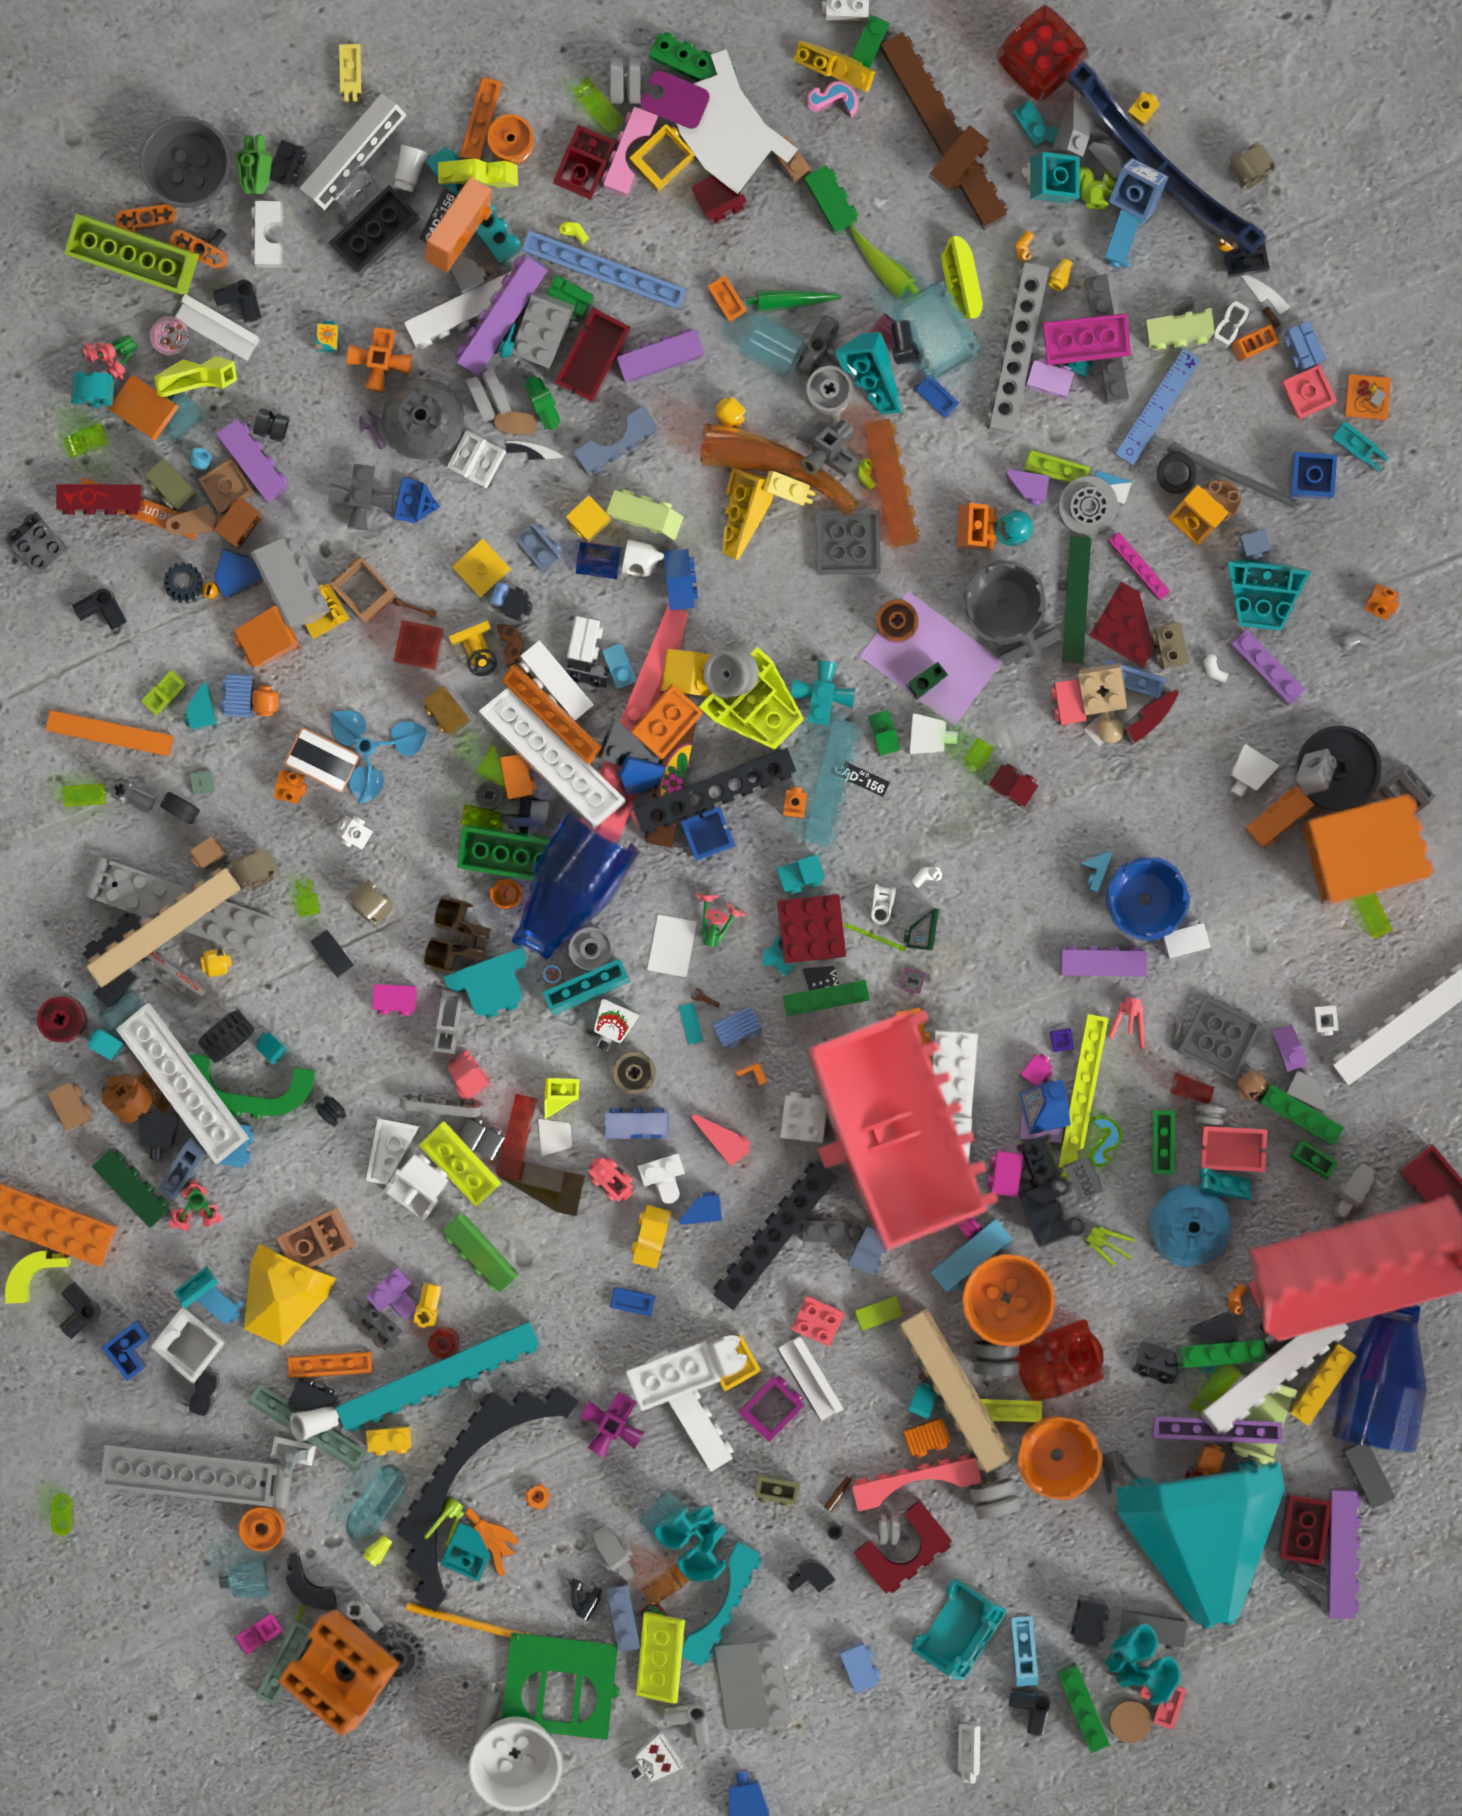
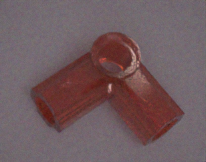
[1169,1073,1215,1104]

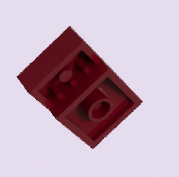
[553,124,617,200]
[1124,689,1179,745]

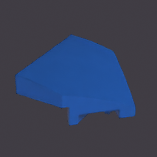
[393,477,440,523]
[215,548,262,598]
[617,756,666,795]

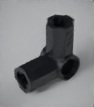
[212,279,262,323]
[891,320,925,365]
[72,589,128,630]
[60,1281,101,1339]
[1008,1687,1051,1736]

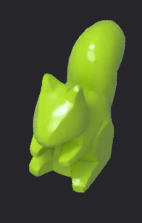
[1079,166,1117,211]

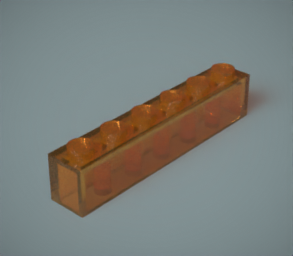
[864,419,920,549]

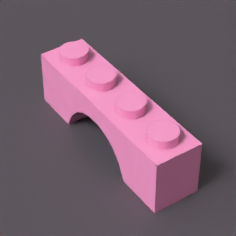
[602,107,658,198]

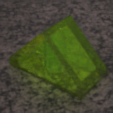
[475,745,506,787]

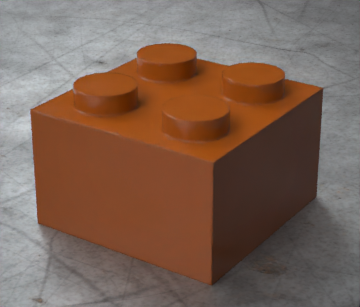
[214,497,264,550]

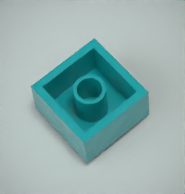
[1030,152,1079,204]

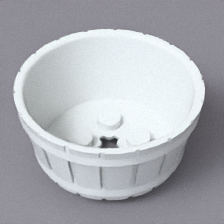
[470,1717,562,1811]

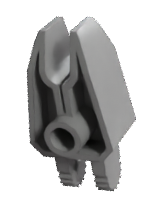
[1332,1163,1374,1219]
[593,1526,636,1580]

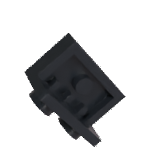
[1132,1341,1179,1384]

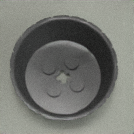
[139,116,231,208]

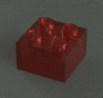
[394,620,445,671]

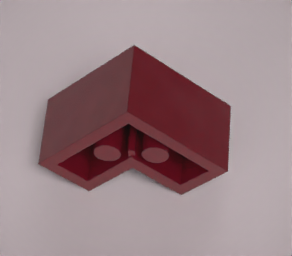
[988,763,1039,809]

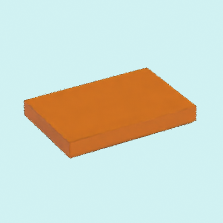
[108,375,179,441]
[630,684,704,759]

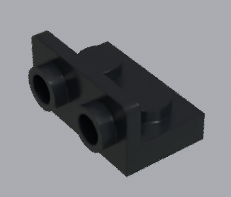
[269,139,307,189]

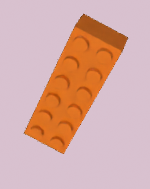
[0,1182,118,1267]

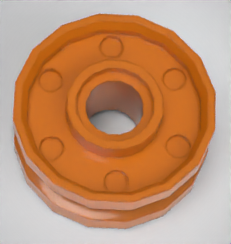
[239,1505,285,1551]

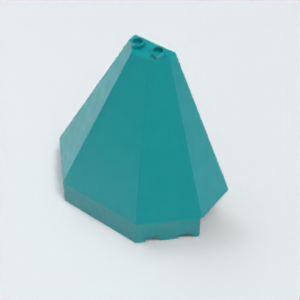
[1114,1460,1285,1629]

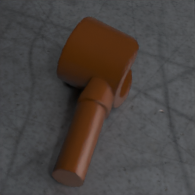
[691,988,720,1008]

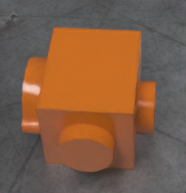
[1196,1443,1225,1475]

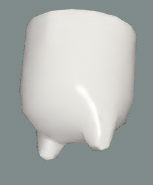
[622,540,664,577]

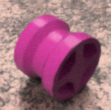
[956,1217,982,1240]

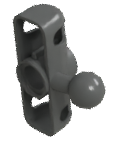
[796,315,841,376]

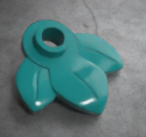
[498,322,516,359]
[762,935,804,977]

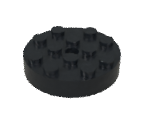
[1295,726,1381,811]

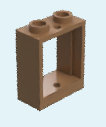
[331,557,397,624]

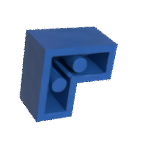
[663,549,698,611]
[101,1320,151,1381]

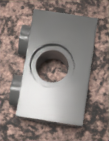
[1296,749,1336,795]

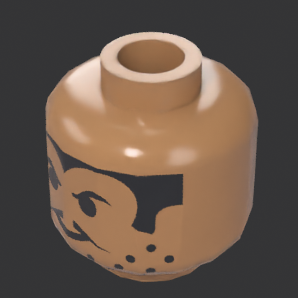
[1236,1070,1269,1101]

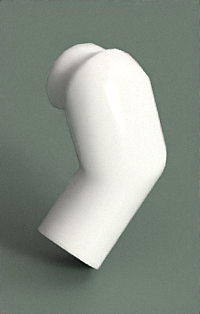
[911,867,942,888]

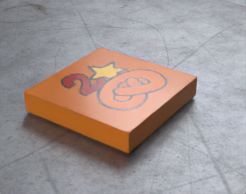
[1345,374,1391,421]

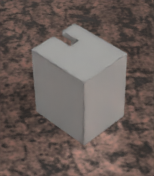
[1368,389,1386,408]

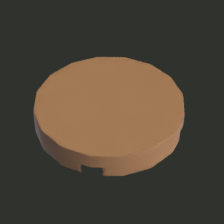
[1109,1700,1152,1743]

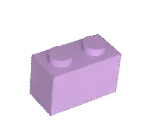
[1026,359,1074,399]

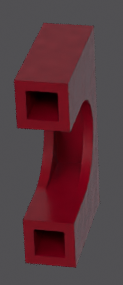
[854,1499,952,1594]

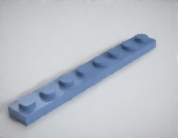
[522,230,686,310]

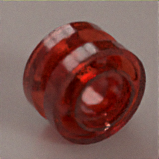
[428,1326,460,1358]

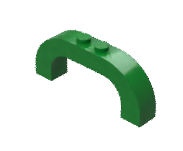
[189,1054,317,1119]

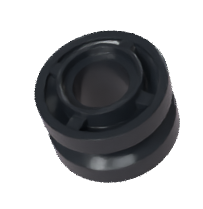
[315,1094,347,1127]

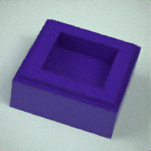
[1050,1028,1074,1052]

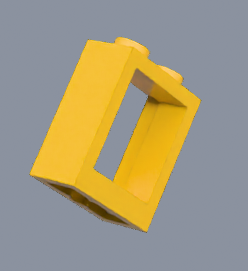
[629,124,695,193]

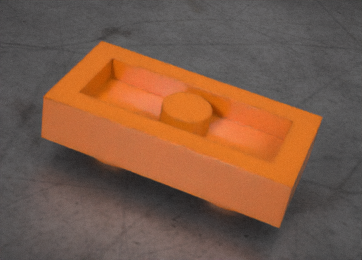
[707,276,747,323]

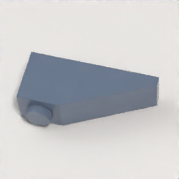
[158,1135,207,1201]

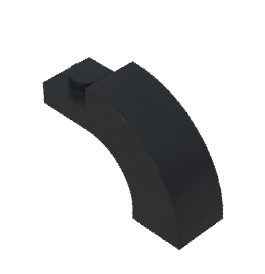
[285,1550,338,1610]

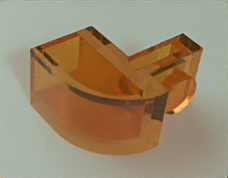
[640,1563,689,1605]

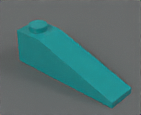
[835,332,902,415]

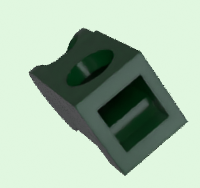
[906,662,948,700]

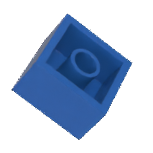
[1289,452,1337,500]

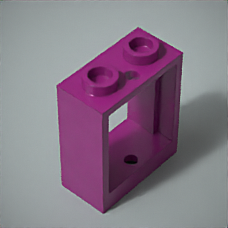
[739,1375,804,1442]

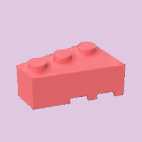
[447,1049,492,1099]

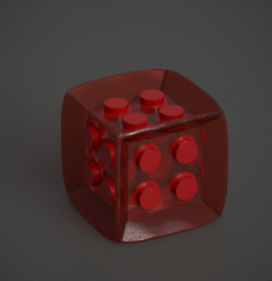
[996,4,1089,103]

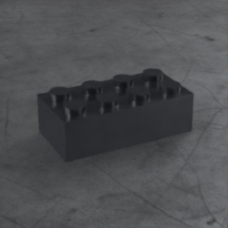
[329,185,420,277]

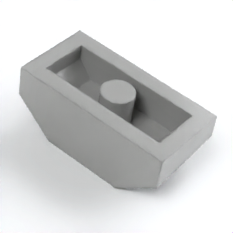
[1088,139,1130,179]

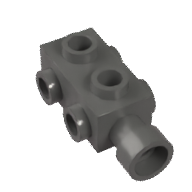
[343,1297,402,1350]

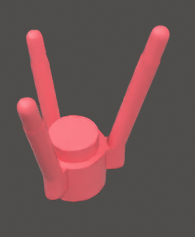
[1109,997,1144,1049]

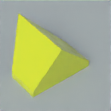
[545,1078,579,1119]

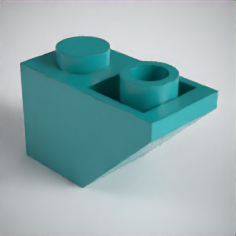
[87,1028,125,1060]

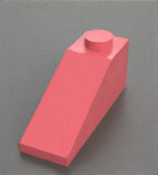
[691,1114,751,1166]

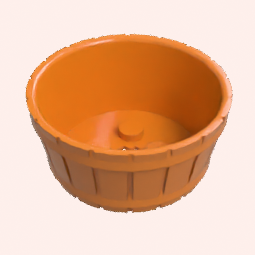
[963,1254,1055,1346]

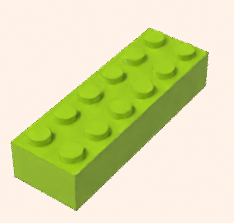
[64,214,199,294]

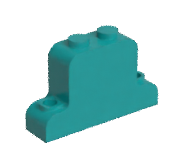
[443,947,527,1019]

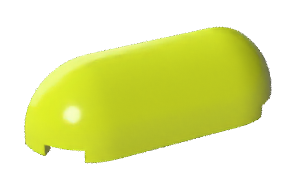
[941,236,982,319]

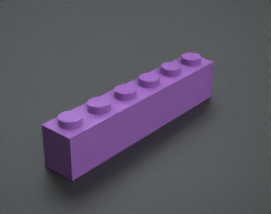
[455,253,548,376]
[1152,1417,1282,1444]
[1327,1489,1361,1619]

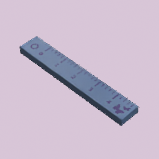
[1115,348,1201,466]

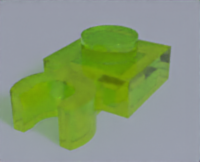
[296,879,321,917]

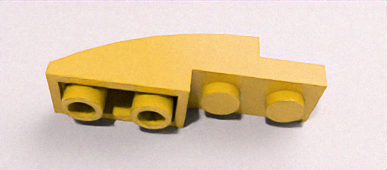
[793,40,876,92]

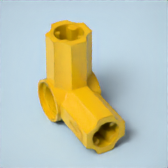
[413,1283,442,1327]

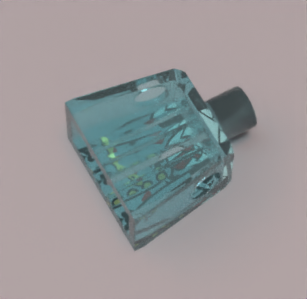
[219,1555,270,1598]

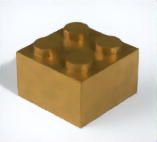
[423,685,471,736]

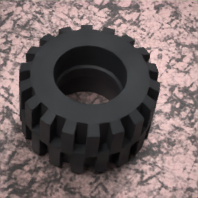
[198,1010,255,1063]

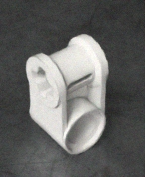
[870,884,896,925]

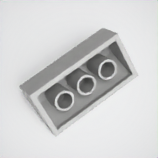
[251,538,330,627]

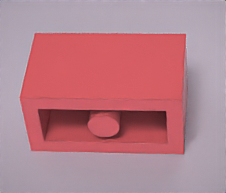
[1051,679,1086,726]

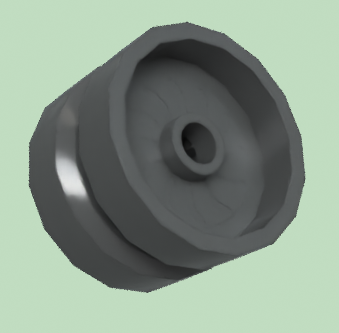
[973,1339,1019,1376]

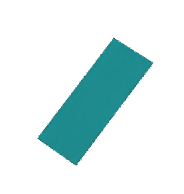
[679,1002,703,1045]

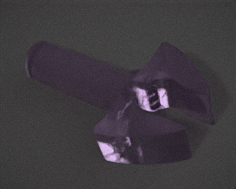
[359,411,386,449]

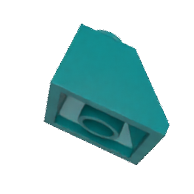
[440,1523,491,1582]

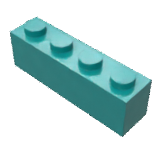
[543,959,631,1016]

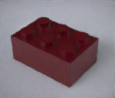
[1277,1493,1332,1565]

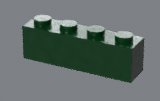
[92,1149,171,1228]

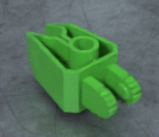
[236,134,272,195]

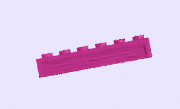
[1108,532,1170,601]

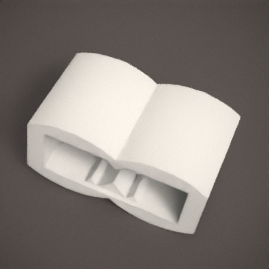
[1212,301,1249,348]

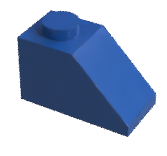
[679,1191,722,1225]

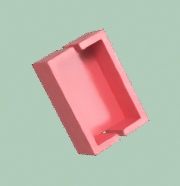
[1199,1126,1267,1172]

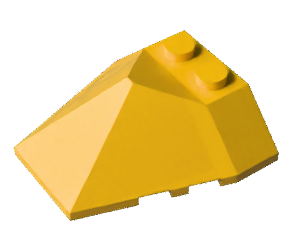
[244,1243,336,1346]

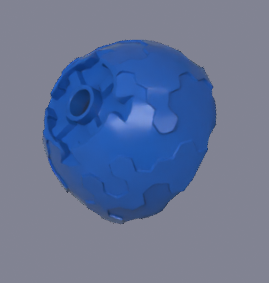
[1106,857,1190,941]

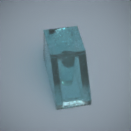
[170,394,206,443]

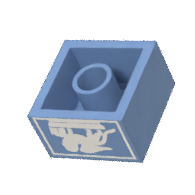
[1109,158,1169,221]

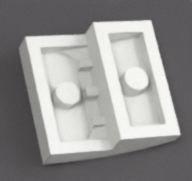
[447,430,506,489]

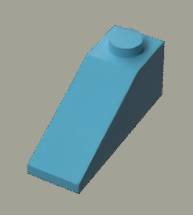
[1011,1616,1038,1687]

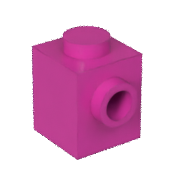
[1020,1053,1053,1086]

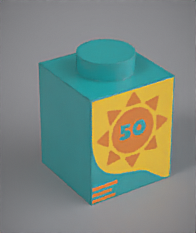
[316,321,340,353]

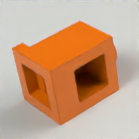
[783,787,807,819]

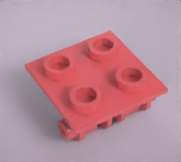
[791,1296,845,1347]

